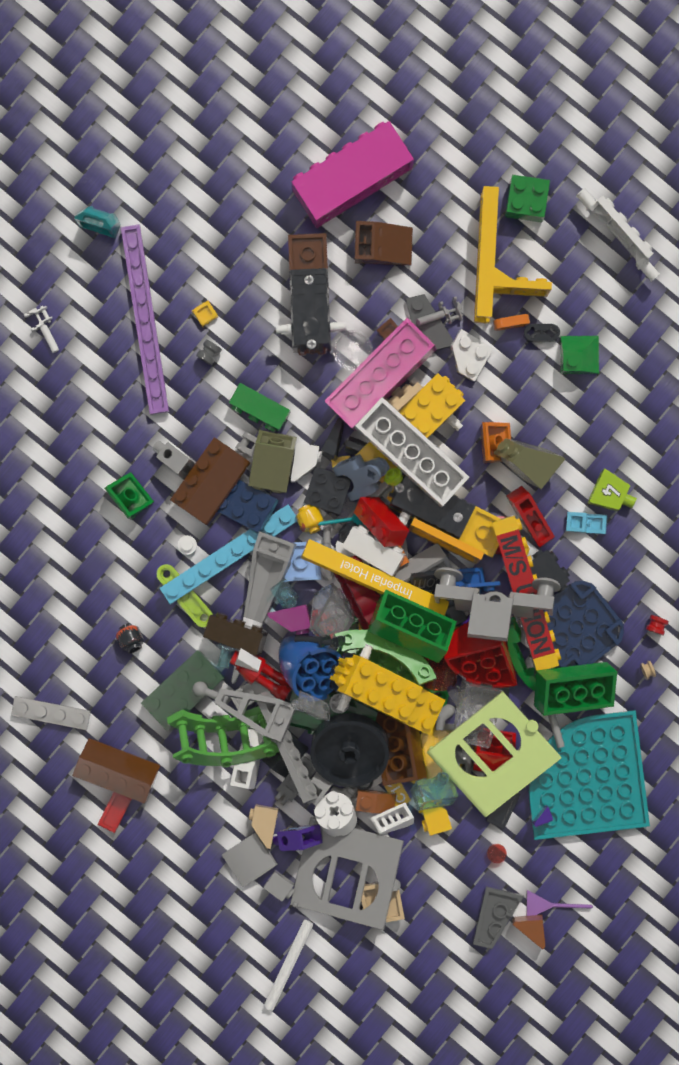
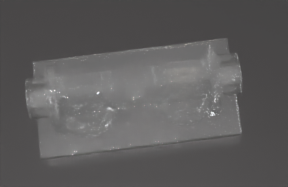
[291,691,330,721]

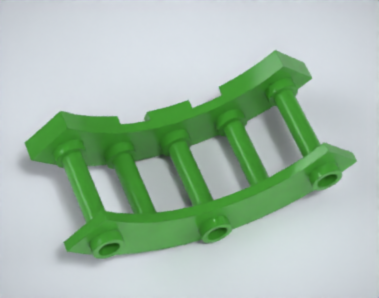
[334,630,437,690]
[167,706,279,768]

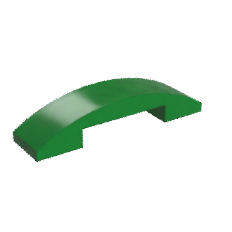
[508,617,536,691]

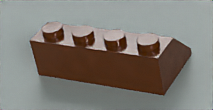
[170,437,251,525]
[376,711,427,786]
[72,738,161,804]

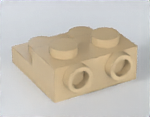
[385,382,423,412]
[356,882,405,926]

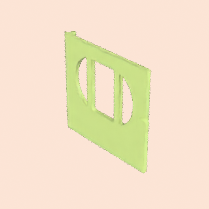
[427,691,561,817]

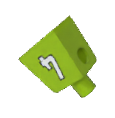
[587,469,637,511]

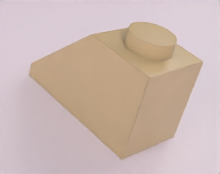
[249,804,279,849]

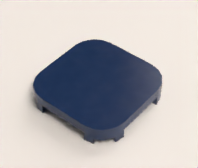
[543,581,624,667]

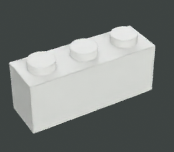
[342,525,406,576]

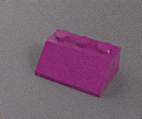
[267,605,312,635]

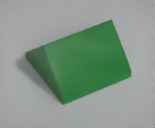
[104,472,154,520]

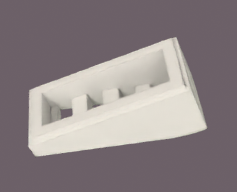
[371,802,414,835]

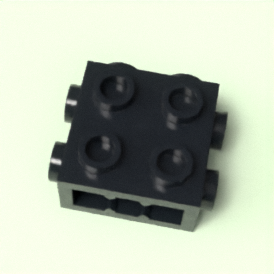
[530,549,570,593]

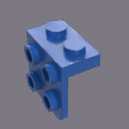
[456,567,500,595]

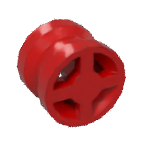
[646,615,669,636]

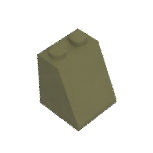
[248,430,297,493]
[494,438,565,489]

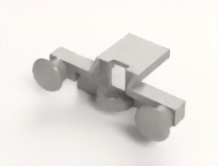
[434,567,561,641]

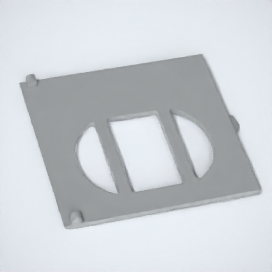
[290,817,404,930]

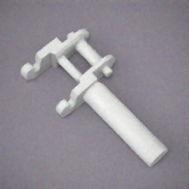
[24,306,59,353]

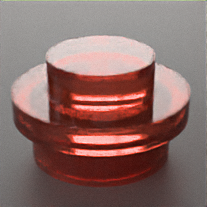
[487,844,507,863]

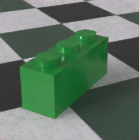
[229,383,291,433]

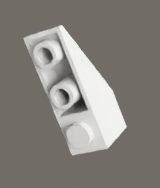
[230,728,264,789]

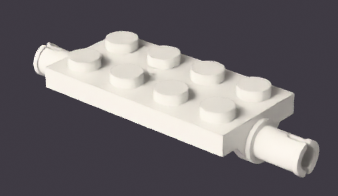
[576,188,660,282]

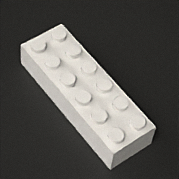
[355,397,469,508]

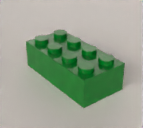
[368,589,457,663]
[534,662,617,716]

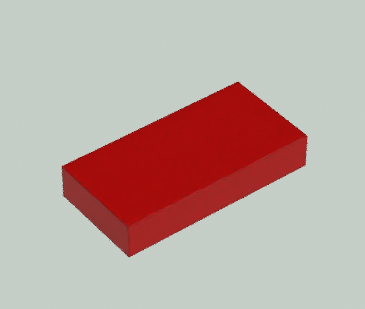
[97,792,132,833]

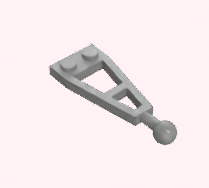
[192,682,297,743]

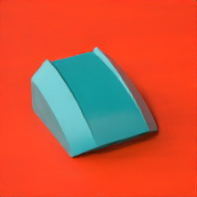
[74,206,121,239]

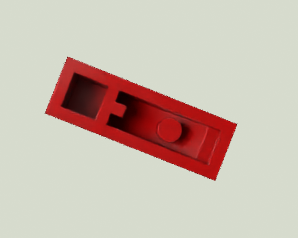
[506,485,555,547]

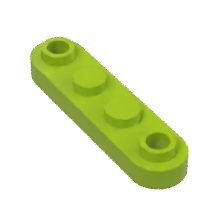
[157,564,213,627]

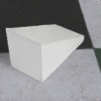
[235,648,261,672]

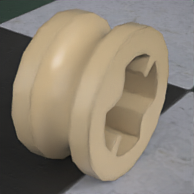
[640,661,656,680]

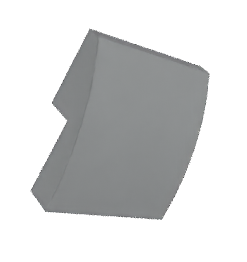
[222,832,277,887]

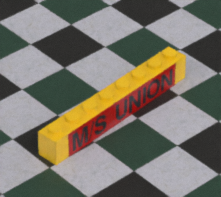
[492,515,562,670]

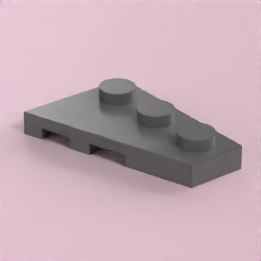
[406,294,453,351]
[473,886,524,949]

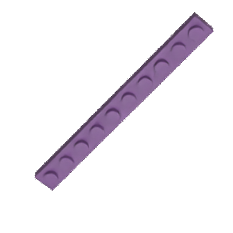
[121,224,169,415]

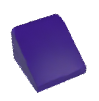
[532,805,553,827]

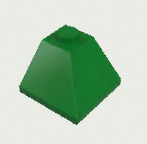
[560,336,599,374]

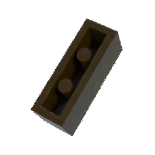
[203,612,268,656]

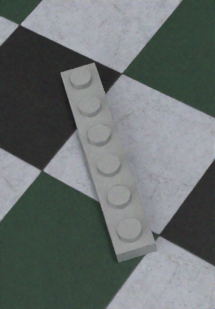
[257,692,318,804]

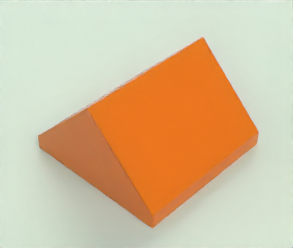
[480,422,511,463]

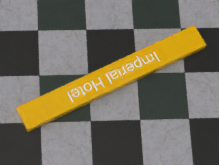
[301,539,449,616]

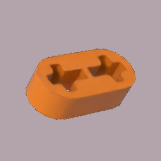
[493,314,530,331]

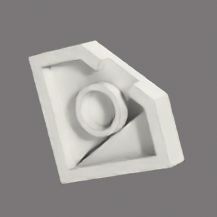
[450,329,493,382]

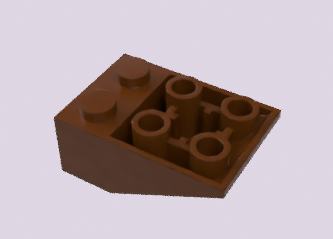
[355,221,413,266]

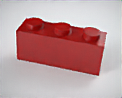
[354,496,409,547]

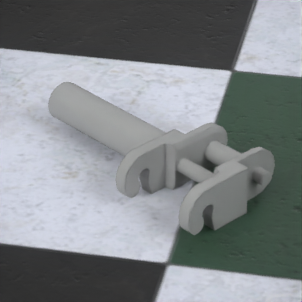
[416,297,463,326]

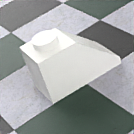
[291,443,322,483]

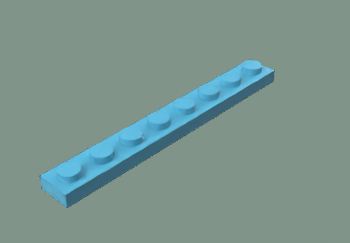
[160,504,297,605]

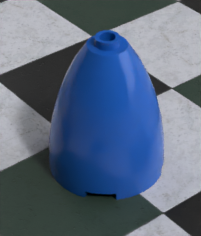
[278,635,342,702]

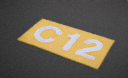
[384,783,411,806]

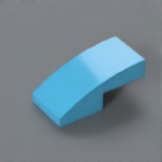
[566,512,607,534]

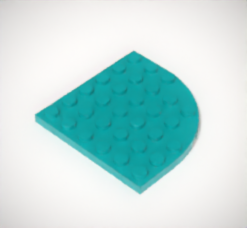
[529,710,650,840]

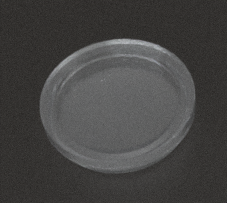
[333,330,373,370]

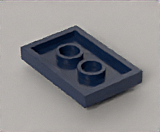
[217,480,279,533]

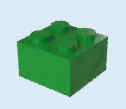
[505,174,550,223]

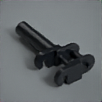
[294,635,345,648]

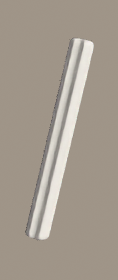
[264,920,313,1011]

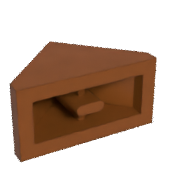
[513,915,545,950]

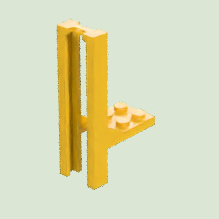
[474,186,552,324]

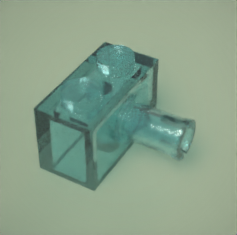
[410,772,459,811]

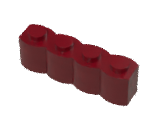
[334,555,380,630]

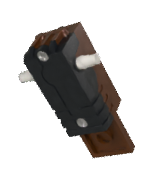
[276,233,346,356]

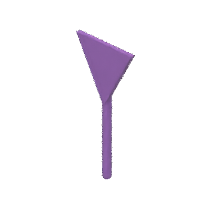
[527,890,593,916]

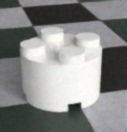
[314,791,357,837]

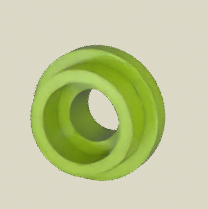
[384,468,403,486]

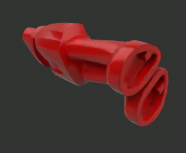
[229,650,291,701]

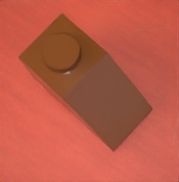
[355,789,396,813]

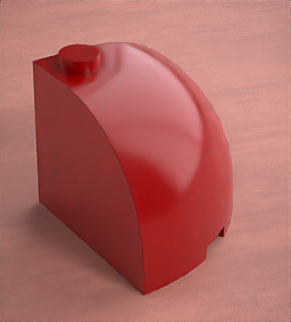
[444,622,517,688]

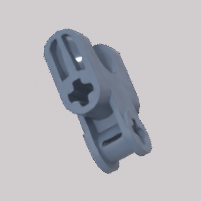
[332,454,389,501]

